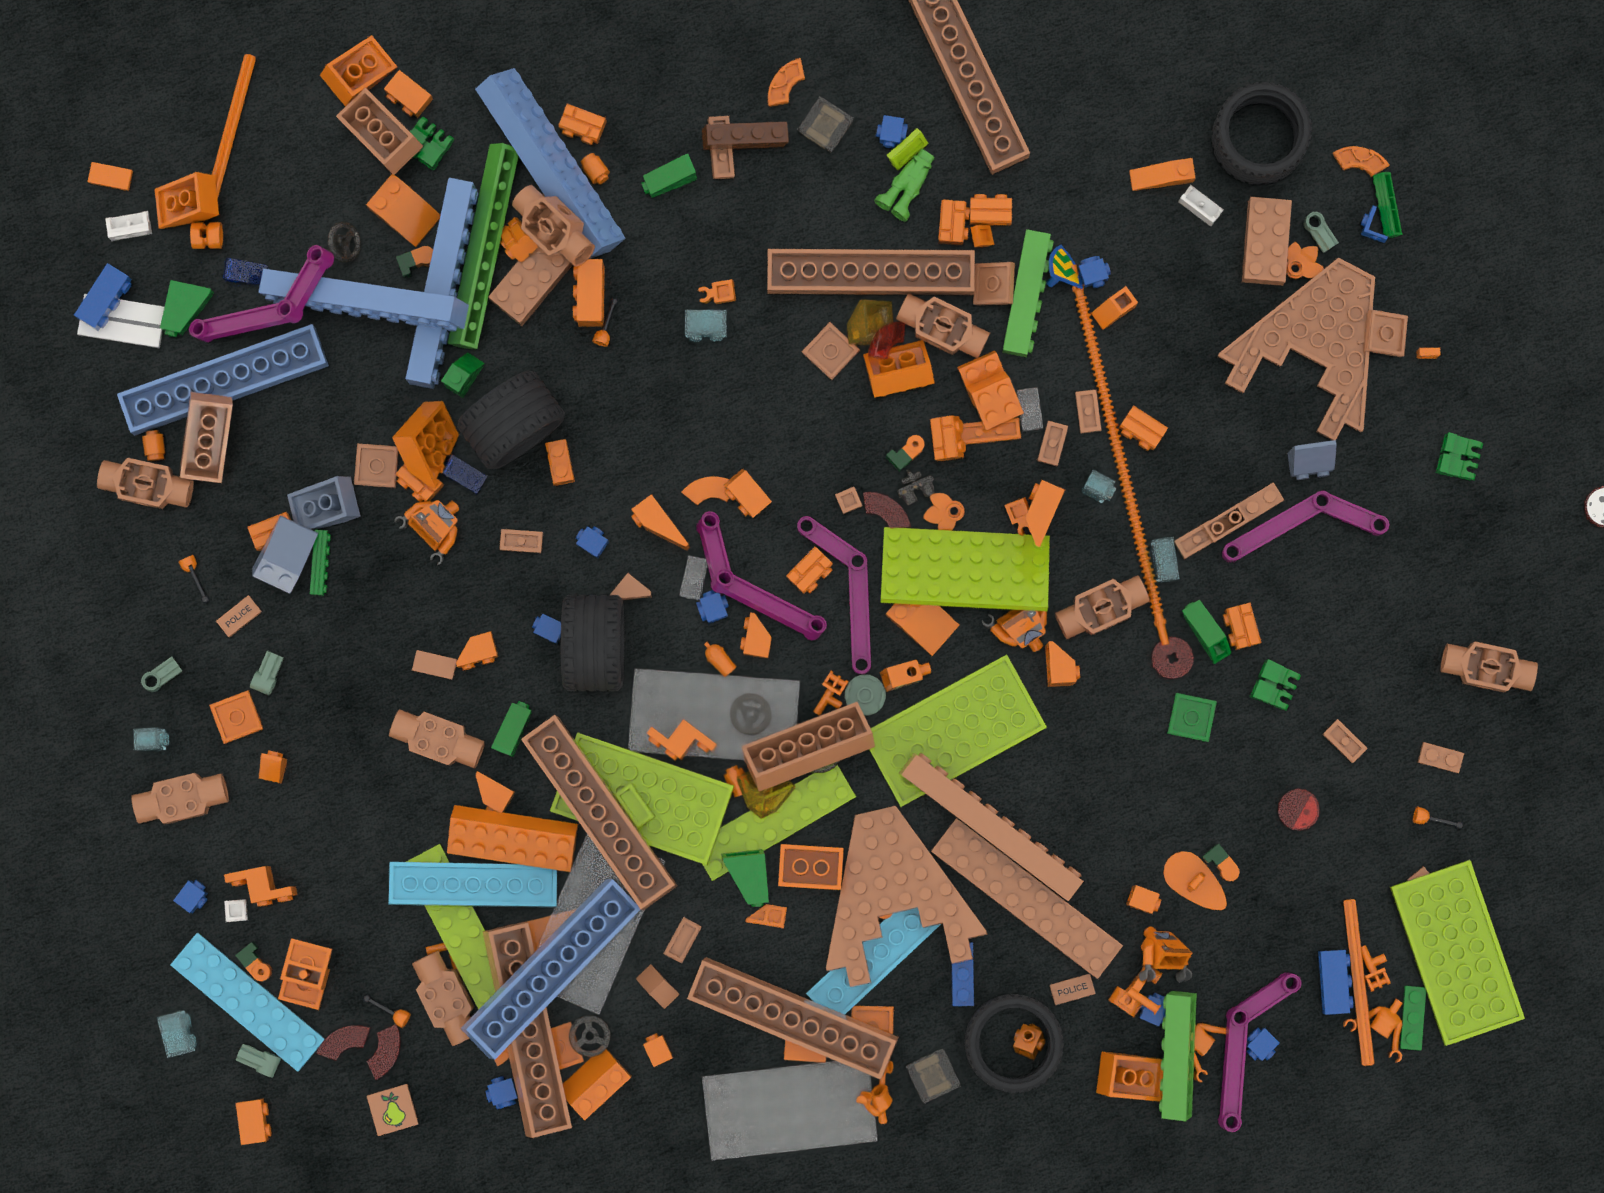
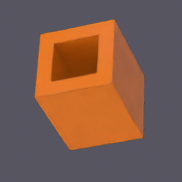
[643,1033,673,1067]

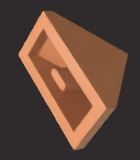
[610,573,652,600]
[636,964,680,1009]

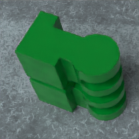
[410,117,454,171]
[1436,432,1483,481]
[1250,659,1301,711]

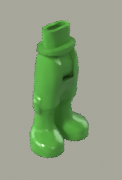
[874,149,935,222]

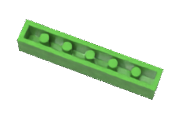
[1002,229,1053,357]
[1159,991,1197,1121]

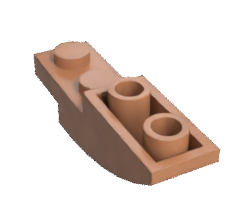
[1203,483,1284,542]

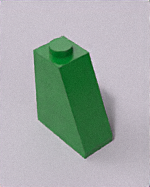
[641,154,697,198]
[160,280,214,337]
[441,353,485,398]
[1182,600,1231,664]
[491,701,533,757]
[721,849,769,907]

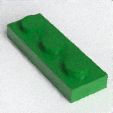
[1399,986,1426,1050]

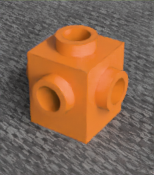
[1013,1024,1046,1060]

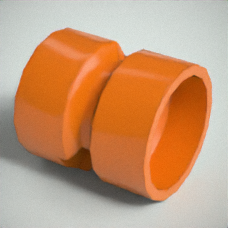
[190,222,223,249]

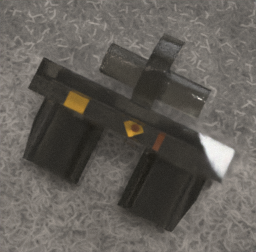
[897,469,935,506]

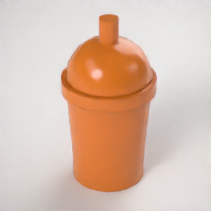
[704,642,737,677]

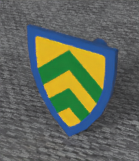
[1046,245,1083,289]

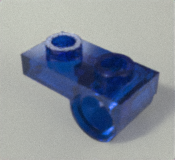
[223,258,268,286]
[442,455,487,494]

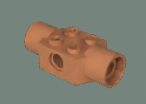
[512,185,595,266]
[896,293,990,358]
[97,458,194,509]
[1055,575,1150,639]
[1441,642,1538,692]
[389,709,485,768]
[132,773,229,824]
[412,951,475,1046]

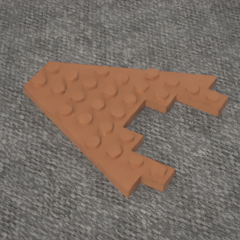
[1217,258,1375,441]
[826,806,988,987]

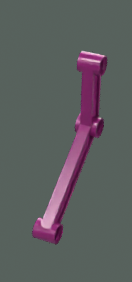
[189,245,334,342]
[1222,491,1389,562]
[696,511,827,640]
[797,516,871,675]
[1218,973,1301,1132]

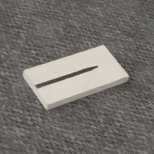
[77,294,164,348]

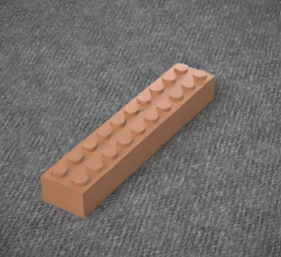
[909,0,1030,175]
[767,249,975,295]
[521,715,677,910]
[899,753,1084,901]
[931,818,1123,979]
[482,922,572,1138]
[687,957,899,1079]

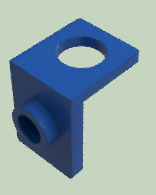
[1361,206,1388,243]

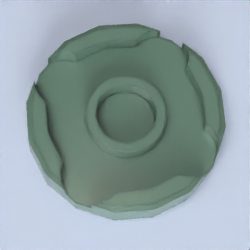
[845,675,886,716]

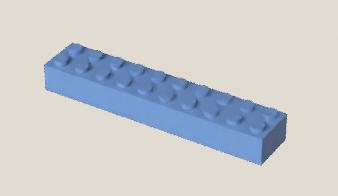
[475,68,626,259]
[406,178,479,389]
[259,269,469,331]
[117,324,329,436]
[460,879,641,1060]

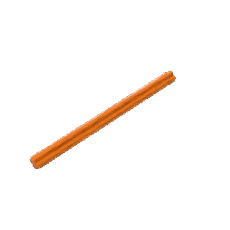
[212,54,256,199]
[1343,899,1374,1066]

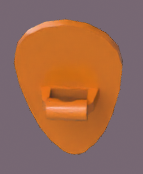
[1163,851,1227,910]

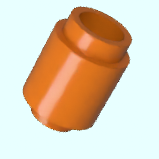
[580,153,610,185]
[142,430,165,461]
[723,765,750,797]

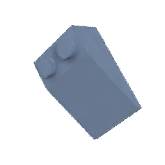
[1287,440,1336,480]
[287,476,360,530]
[252,515,318,593]

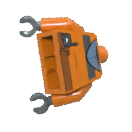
[394,500,459,565]
[982,610,1047,652]
[1139,926,1192,983]

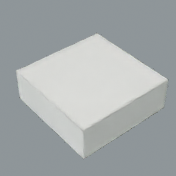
[225,899,248,922]

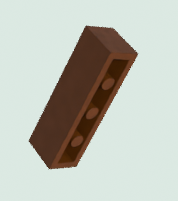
[702,122,789,150]

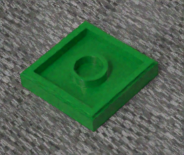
[1167,693,1217,742]

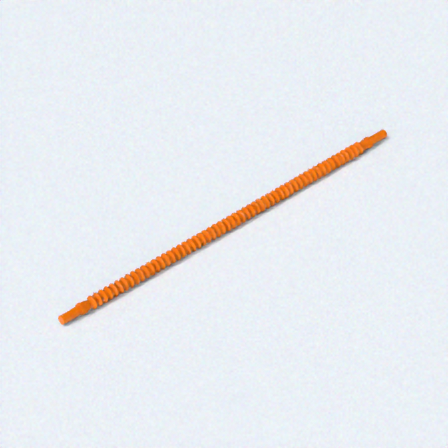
[1071,265,1170,646]

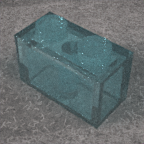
[685,310,727,341]
[1081,470,1116,504]
[1151,537,1179,583]
[133,728,169,752]
[157,1011,197,1058]

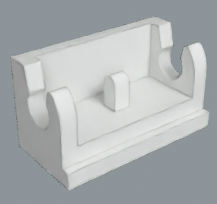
[1179,185,1224,226]
[106,211,152,241]

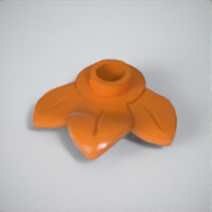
[1286,242,1324,279]
[923,493,964,531]

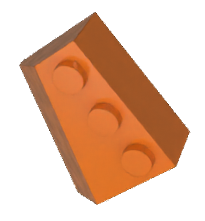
[392,401,459,488]
[1025,480,1065,547]

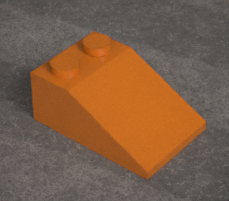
[320,35,397,107]
[155,172,219,229]
[366,174,441,247]
[631,494,690,550]
[886,603,959,656]
[1096,1051,1163,1101]

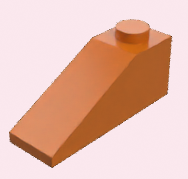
[1129,158,1195,191]

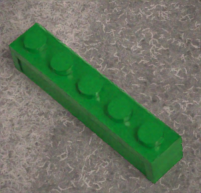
[1373,172,1403,238]
[310,530,331,596]

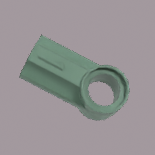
[1303,212,1339,253]
[250,651,284,696]
[141,657,182,692]
[236,1044,281,1078]

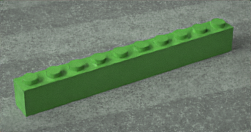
[447,143,518,349]

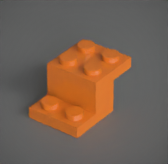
[957,351,1024,430]
[647,719,718,760]
[224,866,298,907]
[278,938,333,1010]

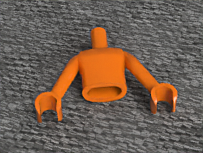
[1343,999,1403,1062]
[1193,1023,1227,1082]
[856,1061,893,1124]

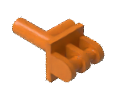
[814,670,849,715]
[1361,945,1391,992]

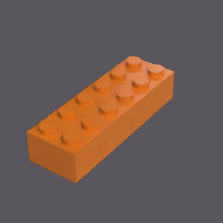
[447,805,578,872]

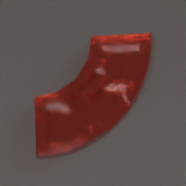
[868,321,905,360]
[863,492,910,529]
[367,1024,400,1080]
[316,1025,370,1060]

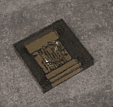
[797,96,854,153]
[906,1048,961,1104]

